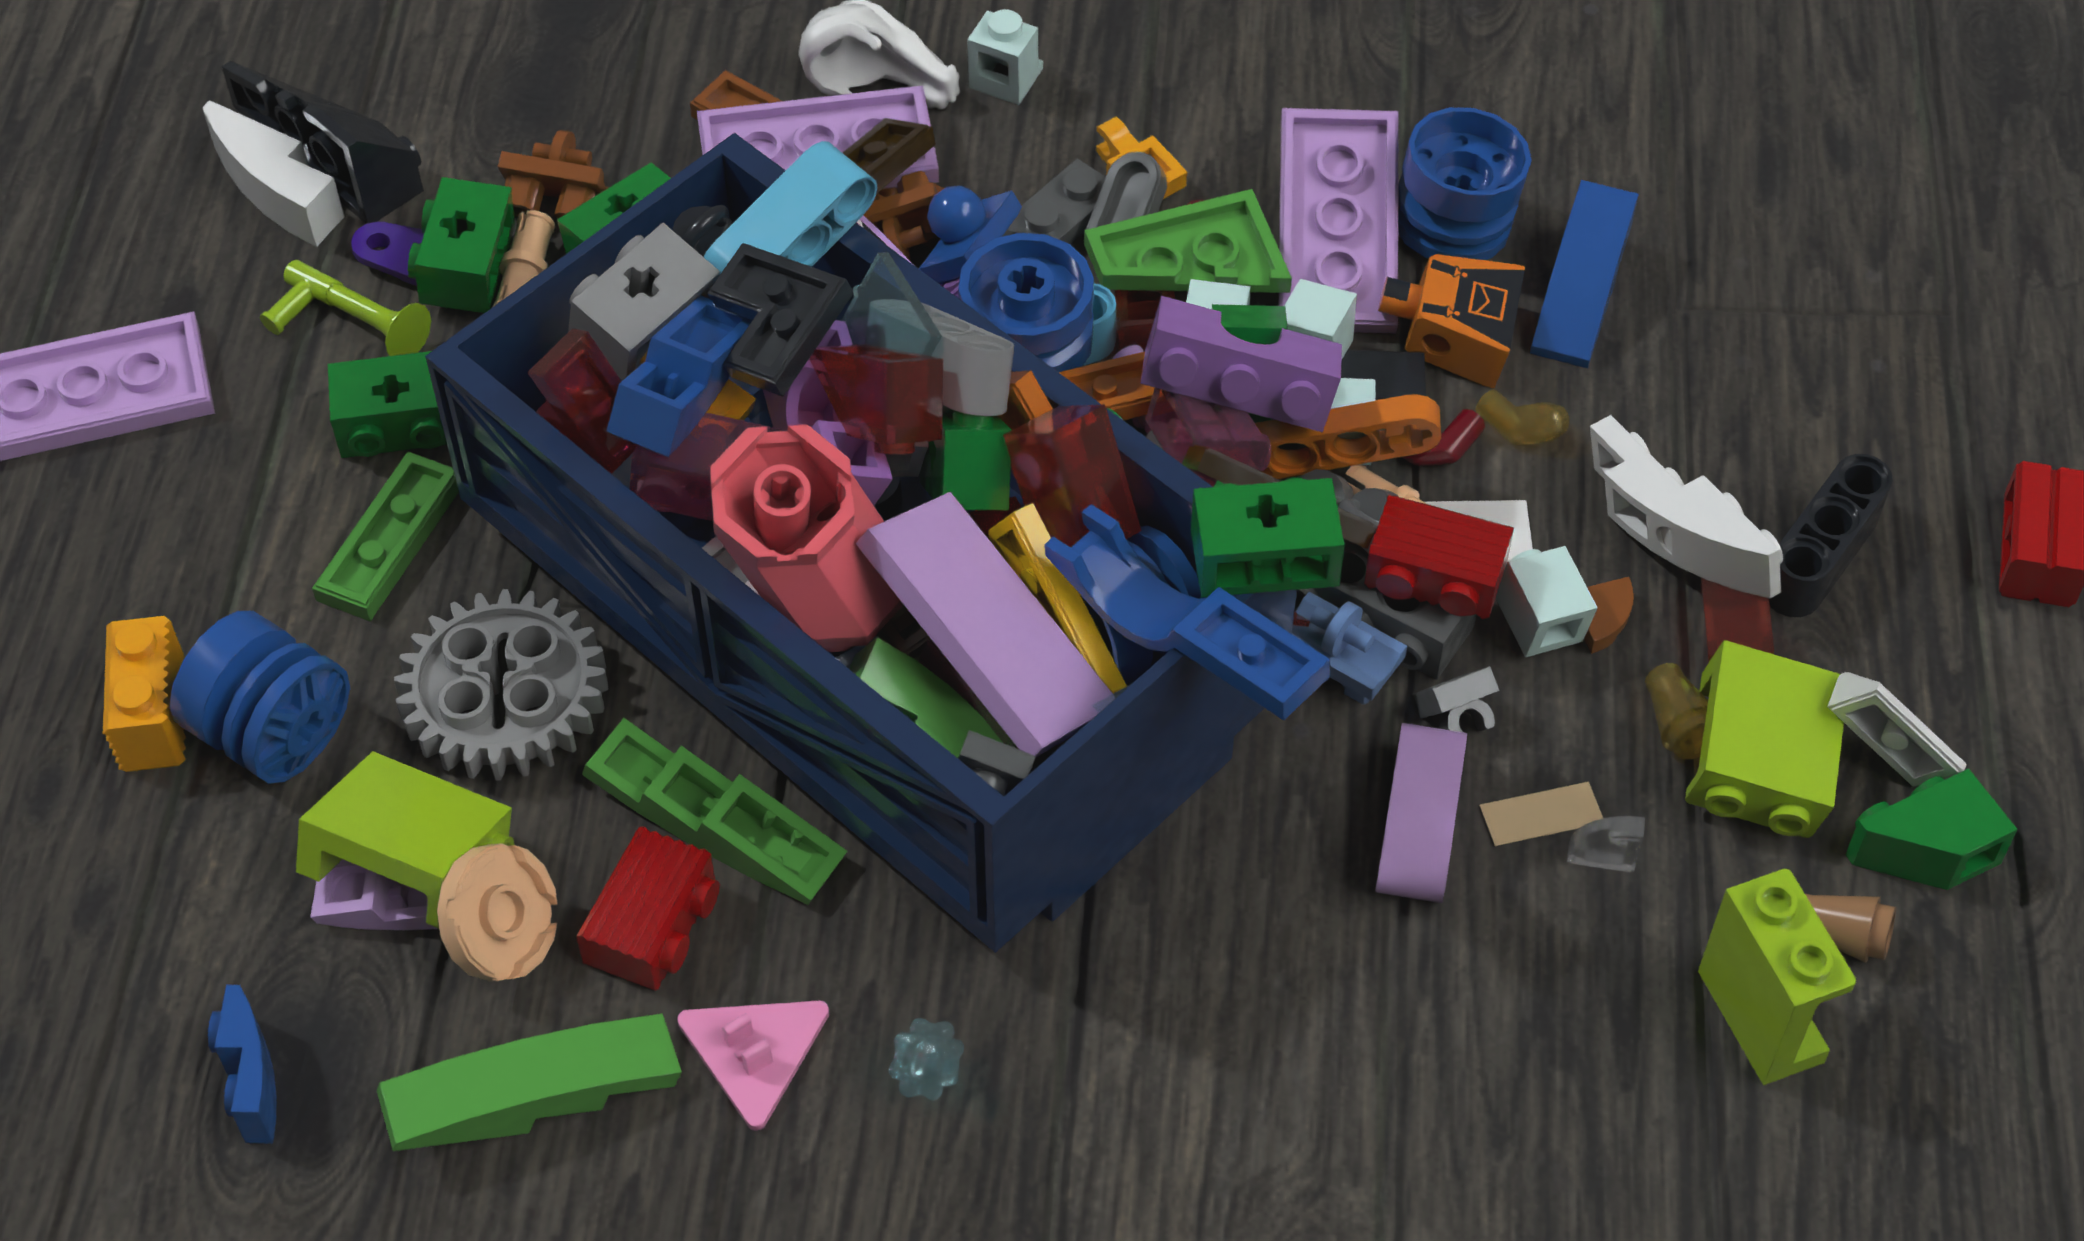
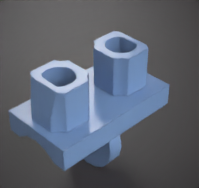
[1292,592,1407,704]

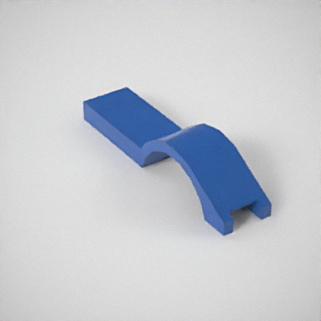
[1044,504,1330,720]

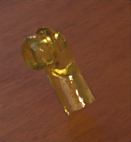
[1475,389,1570,446]

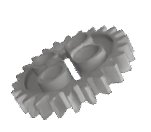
[394,589,608,780]

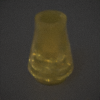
[1645,663,1708,759]

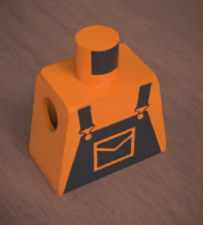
[1378,254,1525,388]

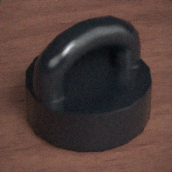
[673,205,733,257]

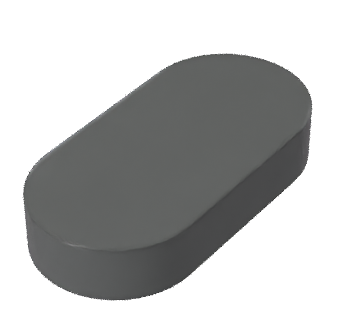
[1086,152,1167,230]

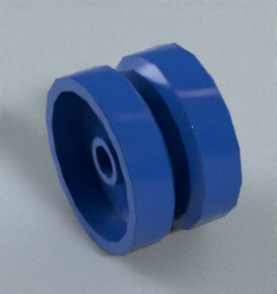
[958,233,1094,372]

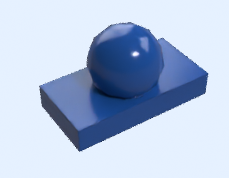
[919,186,1022,284]

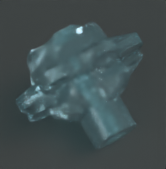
[888,1018,964,1101]

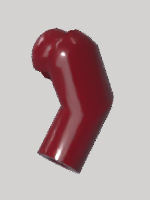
[1403,409,1485,466]

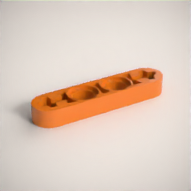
[1205,394,1441,479]

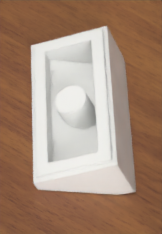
[1827,672,1966,787]

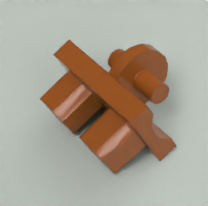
[497,130,609,219]
[863,170,938,262]

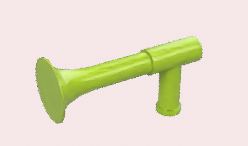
[260,260,431,356]

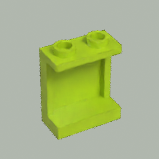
[1685,640,1844,838]
[296,751,514,929]
[1698,869,1856,1085]

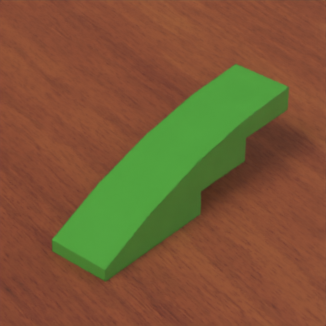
[582,718,847,905]
[377,1013,682,1151]

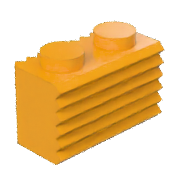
[103,616,186,772]

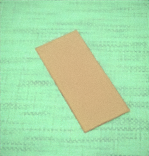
[1480,782,1605,846]

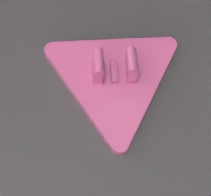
[677,1000,829,1131]

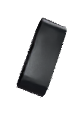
[1765,454,1893,617]

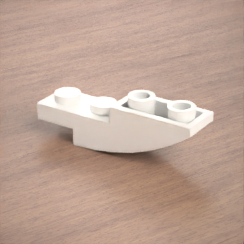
[1590,415,1783,598]

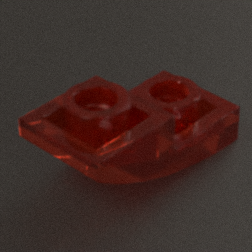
[1700,577,1774,663]

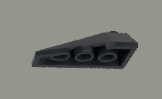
[221,61,424,224]

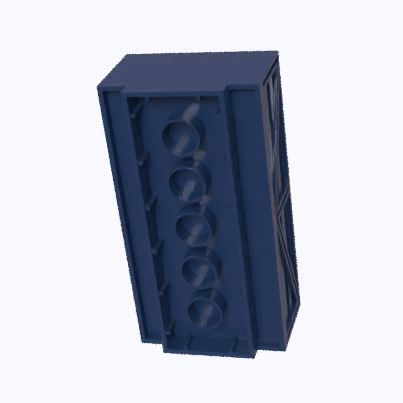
[425,132,1297,953]

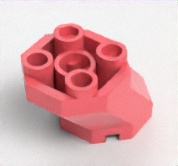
[710,424,903,652]

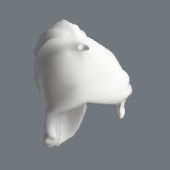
[799,0,960,110]

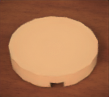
[437,844,557,981]

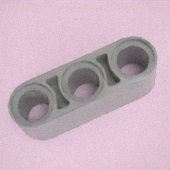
[869,299,1014,416]

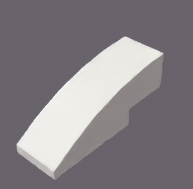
[202,100,344,247]

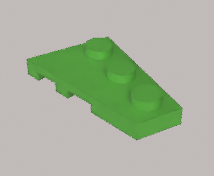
[1084,189,1292,293]

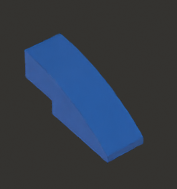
[1530,180,1639,368]
[606,295,753,457]

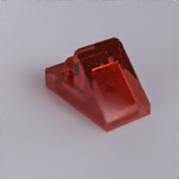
[527,328,640,474]

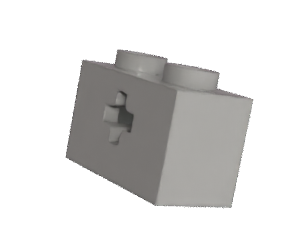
[568,223,720,381]

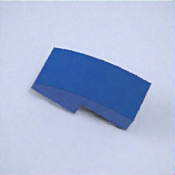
[208,985,276,1144]

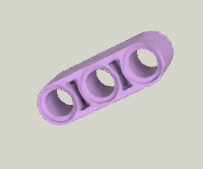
[1375,723,1467,903]

